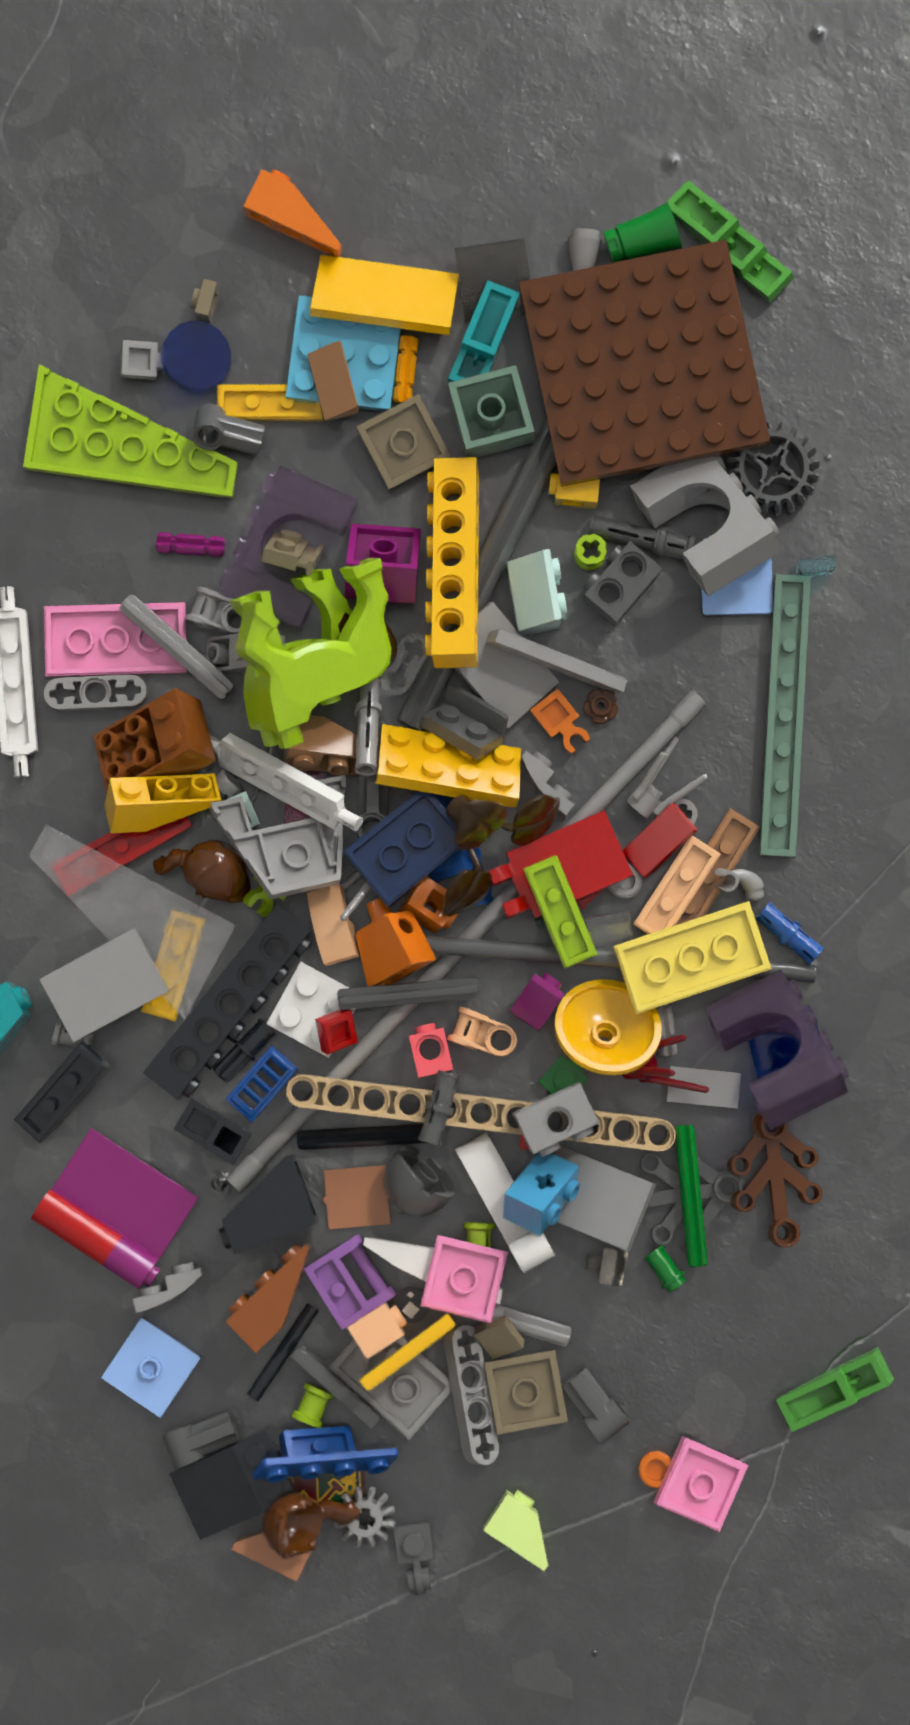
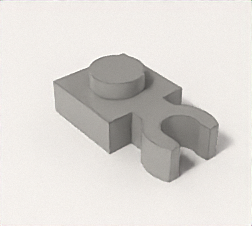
[120,340,182,380]

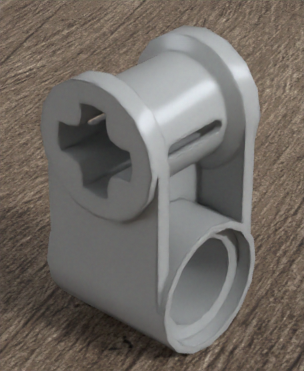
[185,586,240,635]

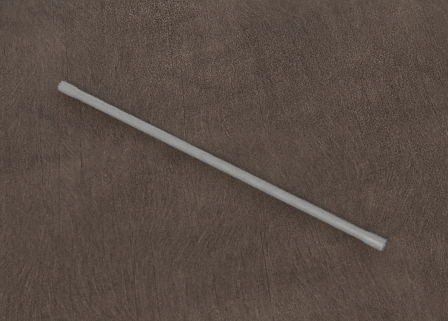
[226,690,706,1193]

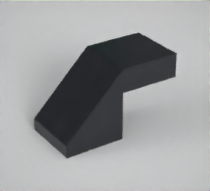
[174,1098,252,1165]

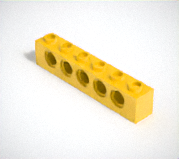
[425,457,479,668]

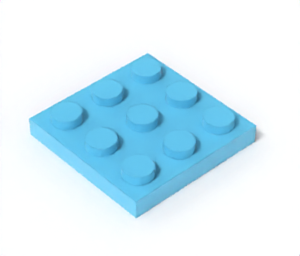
[286,295,401,412]

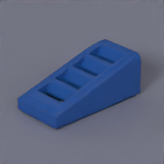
[226,1045,299,1122]

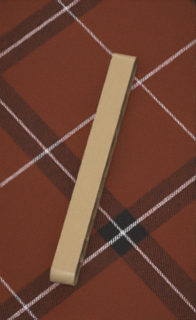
[286,1074,676,1151]

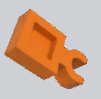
[530,688,590,755]

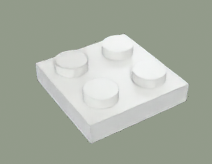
[266,961,356,1058]

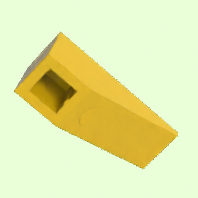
[104,773,221,833]

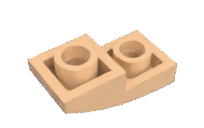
[307,883,359,966]

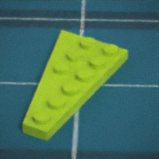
[23,364,238,499]

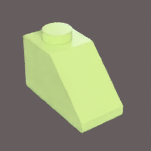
[483,1490,548,1571]

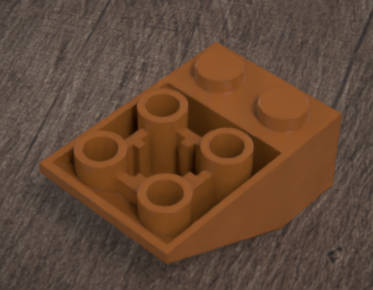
[93,688,216,794]
[226,1243,312,1353]

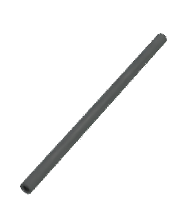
[426,936,816,983]

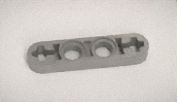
[444,1325,499,1465]

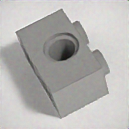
[512,1082,599,1157]

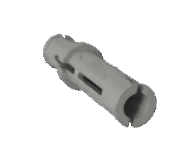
[354,678,383,776]

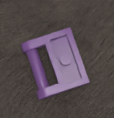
[304,1234,397,1330]

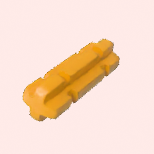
[393,335,419,404]

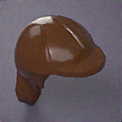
[153,840,250,903]
[262,1493,361,1559]

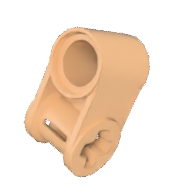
[447,1006,518,1058]

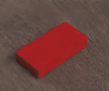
[622,803,698,878]

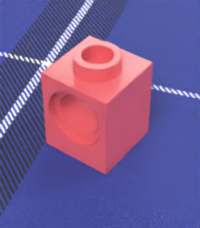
[409,1023,453,1078]

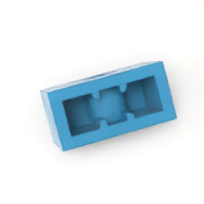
[503,1152,581,1236]

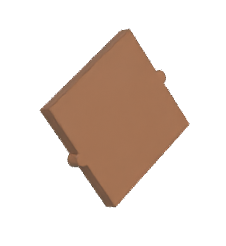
[323,1165,391,1229]

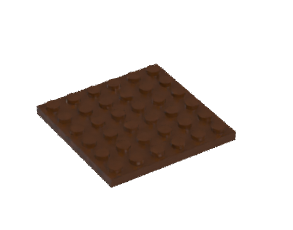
[519,240,770,487]

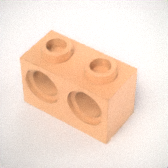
[348,1302,407,1359]

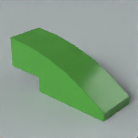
[776,1347,894,1432]

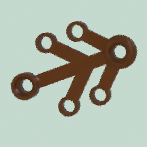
[727,1107,822,1247]

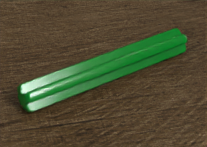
[675,1125,708,1267]

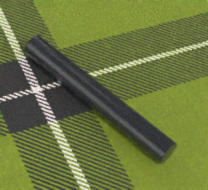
[247,1303,319,1401]

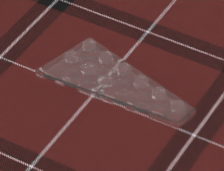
[29,825,236,1020]

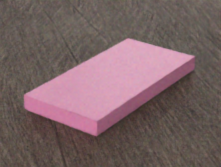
[44,602,188,678]

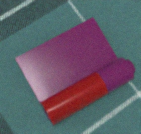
[31,1128,199,1289]

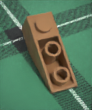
[282,715,378,776]

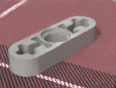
[44,674,148,712]

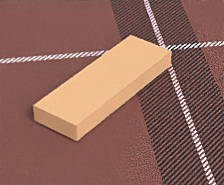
[633,836,721,934]

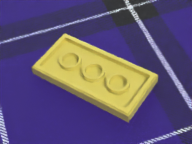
[613,901,772,1014]

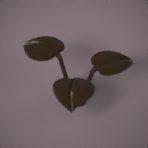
[441,795,560,916]

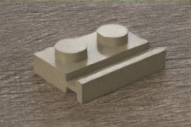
[261,530,325,575]

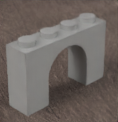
[630,455,780,596]

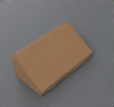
[307,341,359,422]

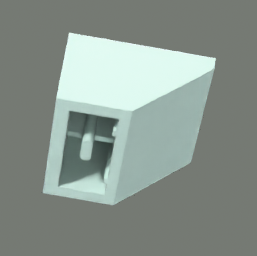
[506,549,567,636]

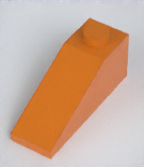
[243,169,342,257]

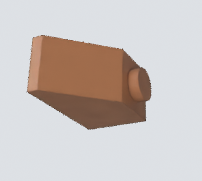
[231,1529,317,1582]

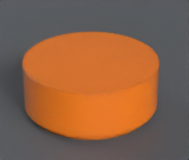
[638,1451,671,1488]

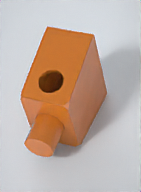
[356,898,436,986]

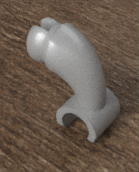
[714,868,765,901]

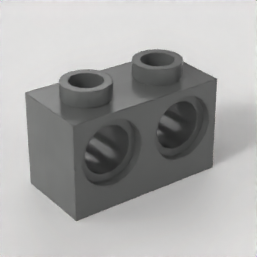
[583,541,663,627]

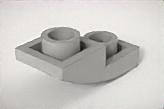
[521,751,575,819]
[133,1262,204,1313]

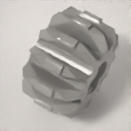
[335,1486,395,1548]

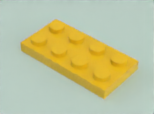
[376,724,521,808]

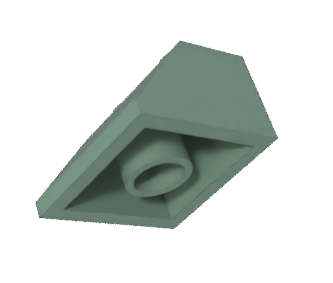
[448,365,535,458]

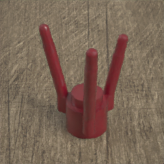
[622,1034,709,1093]

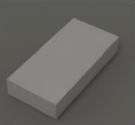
[666,1066,741,1109]

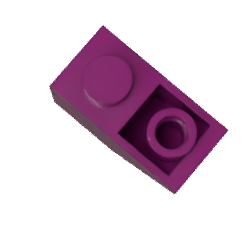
[509,972,564,1032]

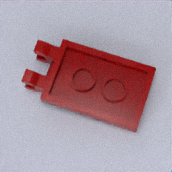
[488,810,633,920]

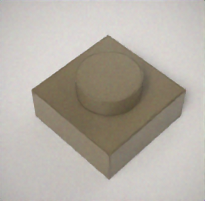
[191,279,219,324]

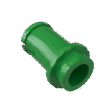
[644,1245,687,1293]

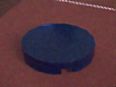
[161,320,231,392]

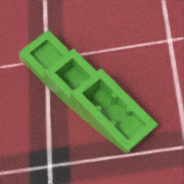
[667,180,794,303]

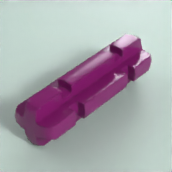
[156,532,225,557]

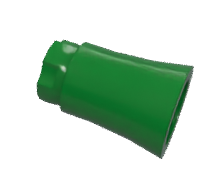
[603,202,683,263]

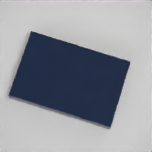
[343,791,461,908]

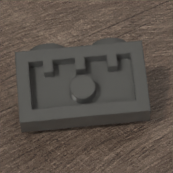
[421,684,509,760]

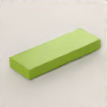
[523,855,598,968]

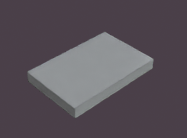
[455,601,559,729]
[39,928,169,1042]
[553,1146,656,1252]
[328,1337,452,1440]

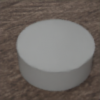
[607,863,642,899]

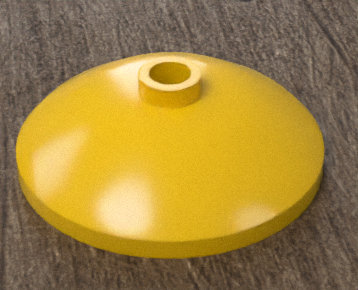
[554,979,662,1075]

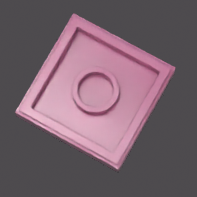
[421,1235,508,1323]
[653,1436,749,1532]

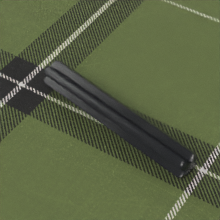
[297,1124,427,1150]

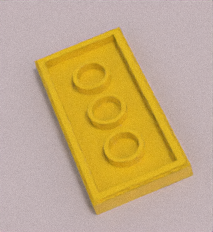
[310,255,459,335]

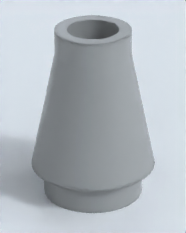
[568,228,602,271]

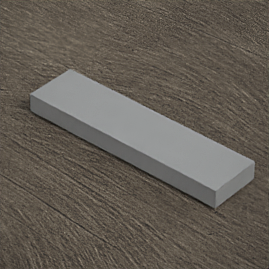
[486,629,627,693]

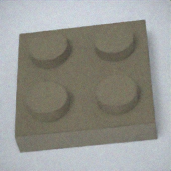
[356,394,451,490]
[484,1349,568,1435]

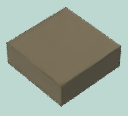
[474,1315,525,1359]

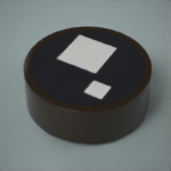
[394,1286,429,1323]

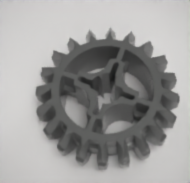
[725,422,820,517]

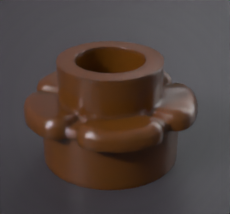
[583,689,618,724]

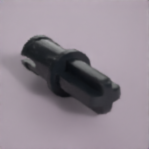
[213,1018,276,1083]

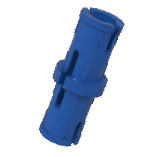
[756,902,824,965]

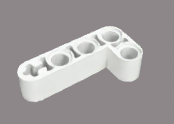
[455,1132,555,1273]

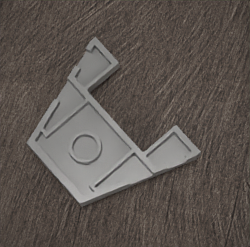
[210,775,346,900]

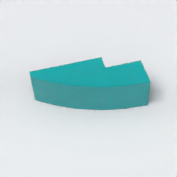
[447,280,520,387]

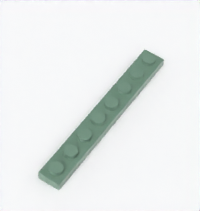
[759,574,811,858]

